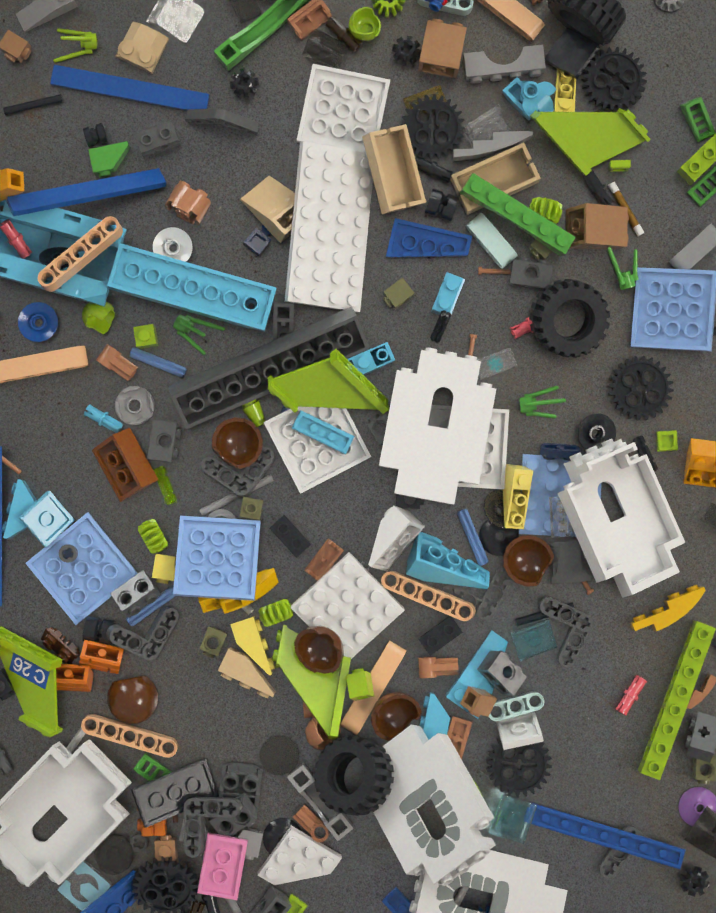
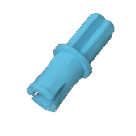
[84,405,123,433]

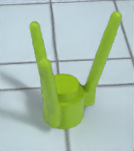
[53,28,97,63]

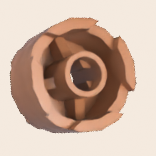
[165,181,211,225]

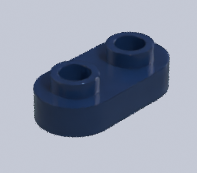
[540,443,580,461]

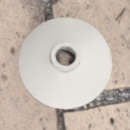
[153,227,193,262]

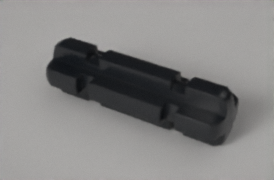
[430,310,451,343]
[633,435,658,472]

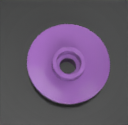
[678,787,716,827]

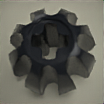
[392,36,421,66]
[230,68,259,98]
[680,866,710,897]

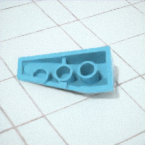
[406,532,490,589]
[445,630,508,719]

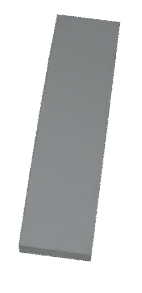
[452,131,533,161]

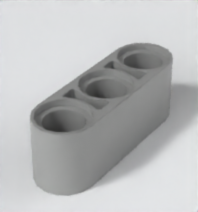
[669,223,716,270]

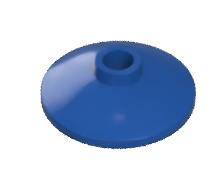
[18,302,58,342]

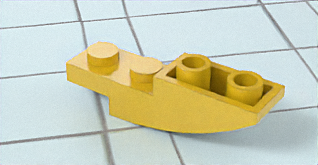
[198,568,279,614]
[630,585,706,631]

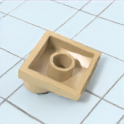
[116,22,169,74]

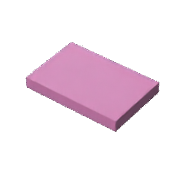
[197,832,248,900]

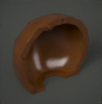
[212,417,263,469]
[503,535,554,587]
[294,626,344,674]
[107,676,158,724]
[371,692,422,741]

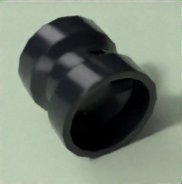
[83,123,108,147]

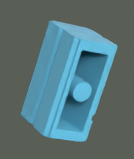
[431,272,465,315]

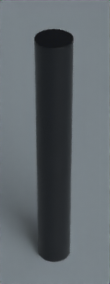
[3,94,63,115]
[515,602,574,626]

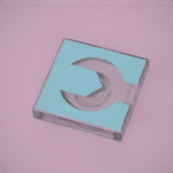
[56,860,113,911]

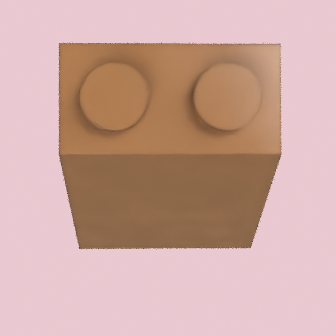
[418,19,467,78]
[566,203,629,249]

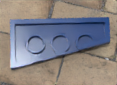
[386,218,472,258]
[80,870,137,913]

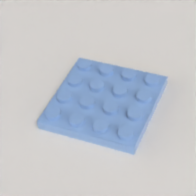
[631,267,716,352]
[518,454,601,537]
[26,512,138,625]
[173,516,261,601]

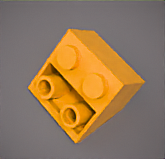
[684,438,716,488]

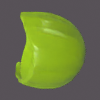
[348,7,381,41]
[82,301,115,334]

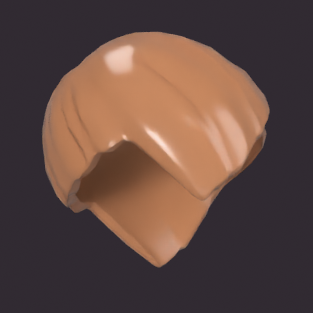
[305,717,341,750]

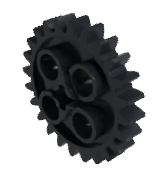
[582,47,647,112]
[400,94,465,159]
[608,356,674,421]
[486,739,552,797]
[132,856,198,913]

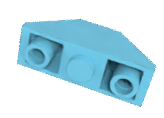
[348,342,395,376]
[2,479,37,539]
[419,692,450,740]

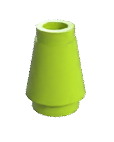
[242,399,266,427]

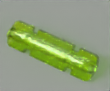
[154,466,177,505]

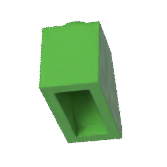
[88,141,130,178]

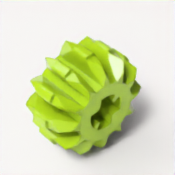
[372,0,405,18]
[529,197,563,224]
[138,519,168,554]
[258,599,293,627]

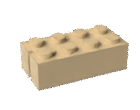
[362,124,426,214]
[450,142,541,215]

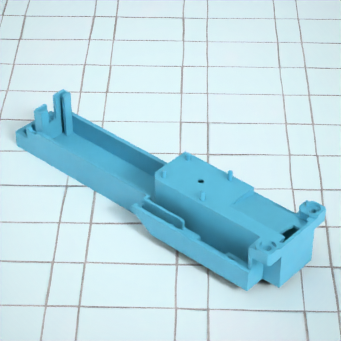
[0,199,277,332]

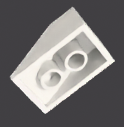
[368,506,425,571]

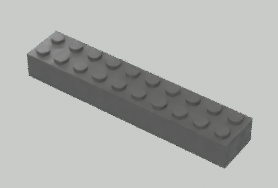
[168,307,370,429]

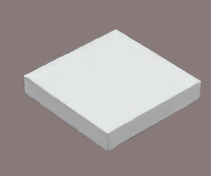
[496,712,543,750]

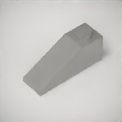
[16,0,78,32]

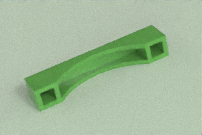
[214,0,311,71]
[460,173,576,256]

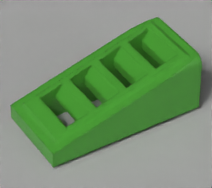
[680,97,716,142]
[687,165,716,207]
[133,752,172,781]

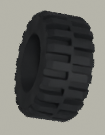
[548,0,626,46]
[529,279,610,358]
[314,735,394,816]

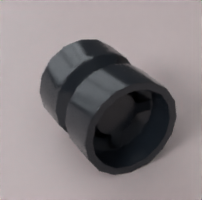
[425,189,459,222]
[82,616,116,645]

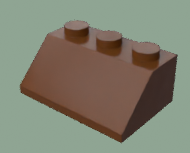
[92,428,158,502]

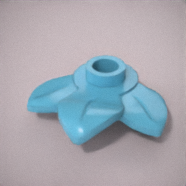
[521,81,556,119]

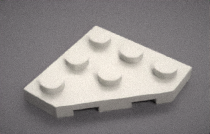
[258,826,342,885]

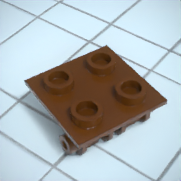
[41,627,81,664]

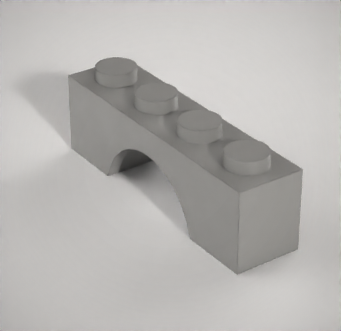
[463,45,546,84]
[287,762,354,841]
[179,819,264,860]

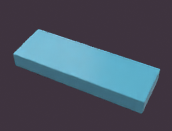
[292,410,355,454]

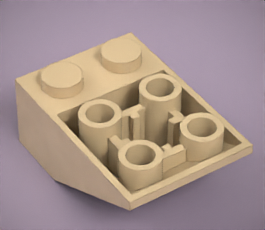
[240,176,295,243]
[218,647,276,698]

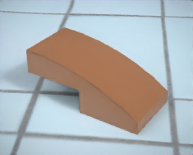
[687,673,716,709]

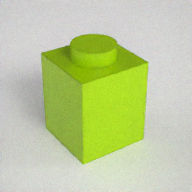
[133,324,158,349]
[346,669,375,701]

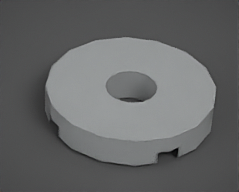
[115,386,155,426]

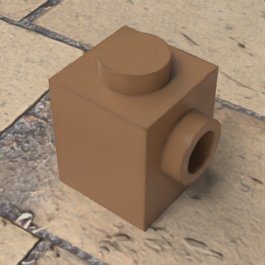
[0,30,31,63]
[460,686,497,717]
[154,834,178,861]

